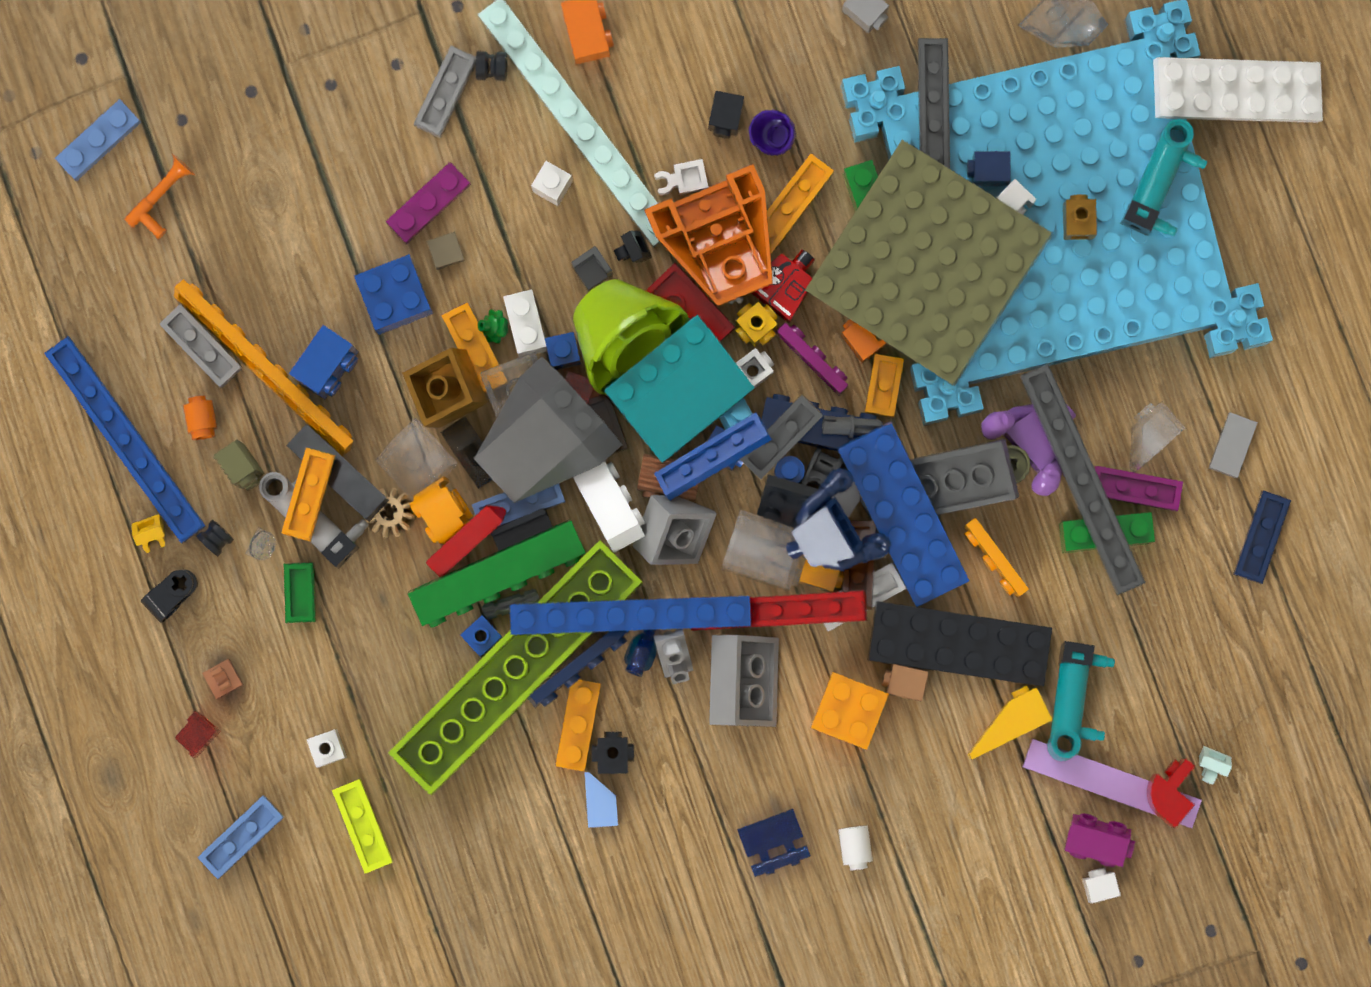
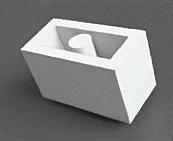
[503,289,547,358]

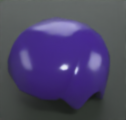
[749,110,796,156]

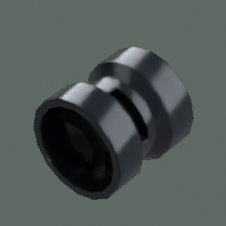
[476,51,507,81]

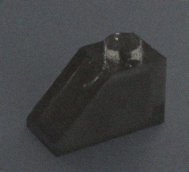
[440,416,493,489]

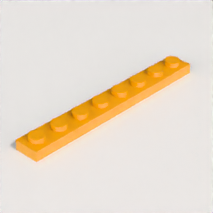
[174,279,353,457]

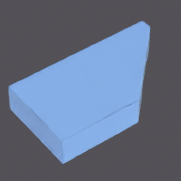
[585,772,618,828]

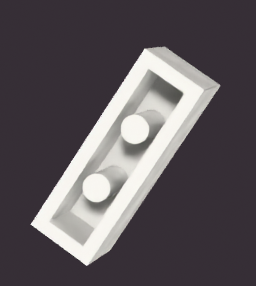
[573,461,645,553]

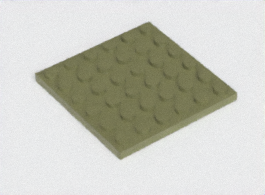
[805,139,1053,386]

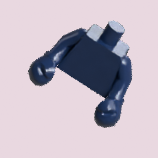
[786,468,891,571]

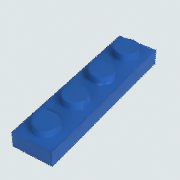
[654,412,772,501]

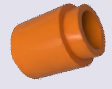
[183,396,217,440]

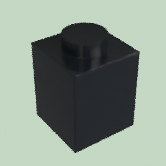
[708,90,744,138]

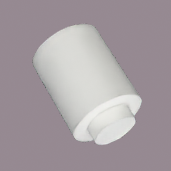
[838,825,873,870]

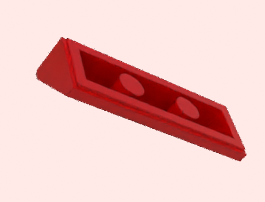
[426,505,506,577]

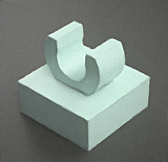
[1199,746,1232,785]

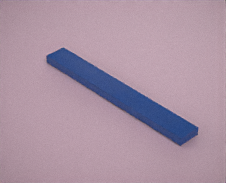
[44,336,206,544]

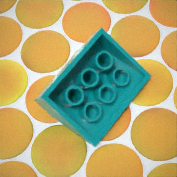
[604,315,755,463]

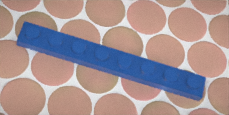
[510,595,751,635]

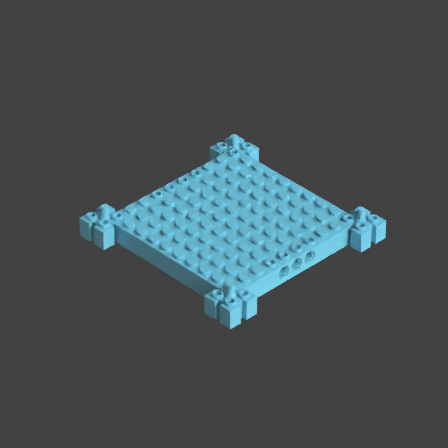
[841,0,1273,426]

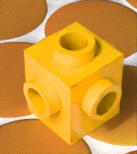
[735,302,778,347]

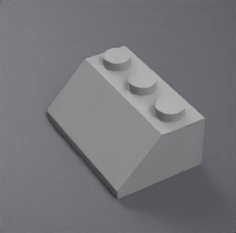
[709,635,779,727]

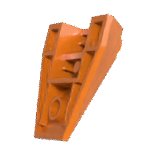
[644,164,773,307]

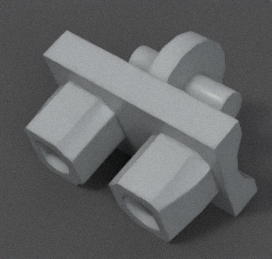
[654,629,693,684]

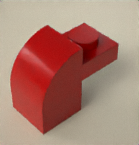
[1147,758,1195,828]

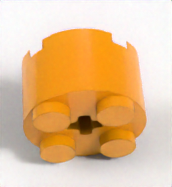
[409,476,473,544]

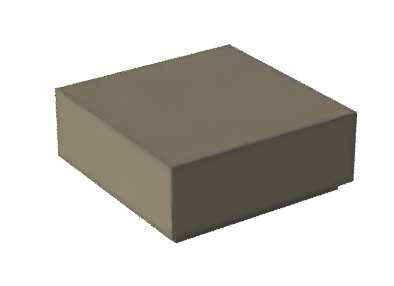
[427,232,465,270]

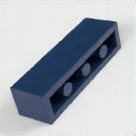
[762,394,883,452]

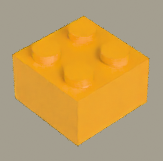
[810,672,889,750]

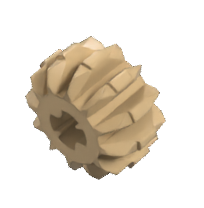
[365,488,415,538]

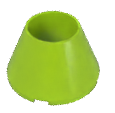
[573,279,689,395]

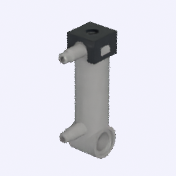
[259,472,369,569]

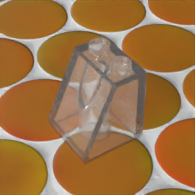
[721,510,805,591]

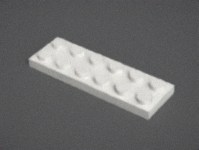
[1153,57,1323,123]

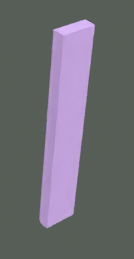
[1022,739,1202,828]

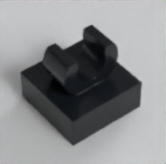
[613,231,652,263]

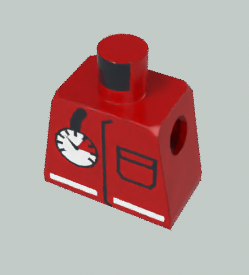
[751,249,815,324]

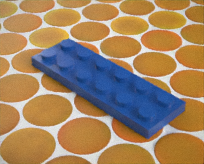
[837,421,969,607]

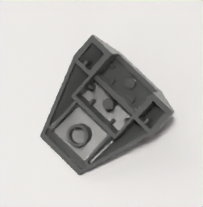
[474,357,622,503]

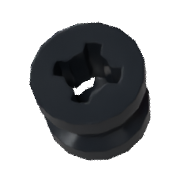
[196,519,234,557]

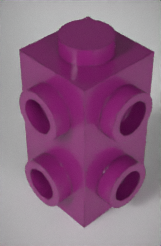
[1064,813,1135,867]

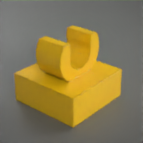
[132,514,165,553]

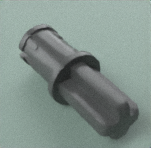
[822,415,882,438]

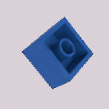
[354,254,433,335]
[289,325,359,400]

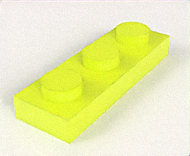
[332,779,393,874]

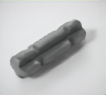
[482,589,540,620]

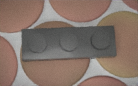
[740,394,823,479]

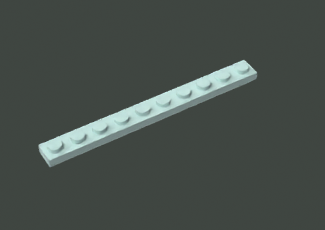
[478,0,660,247]

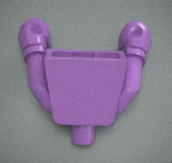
[981,404,1076,496]

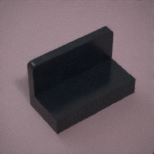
[490,508,553,551]

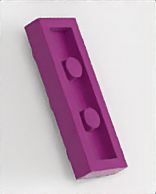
[386,162,471,244]
[776,323,848,396]
[1094,466,1183,512]

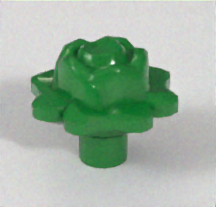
[478,309,509,344]

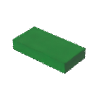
[283,563,316,623]

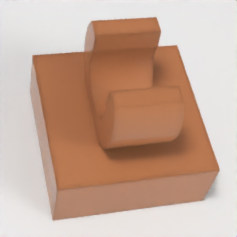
[202,659,244,699]

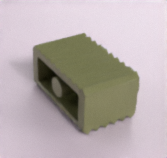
[214,440,265,491]

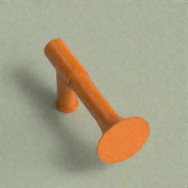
[124,154,195,239]

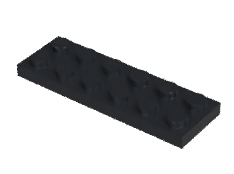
[867,601,1052,687]

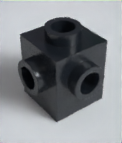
[592,732,634,774]

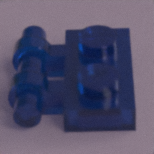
[737,809,811,877]

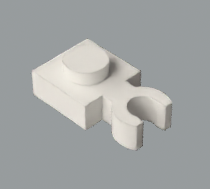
[655,159,709,195]

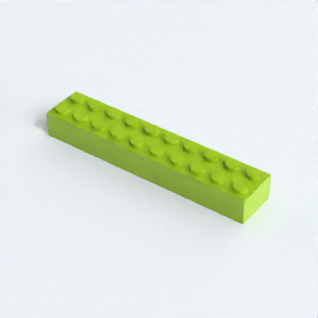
[388,540,643,795]

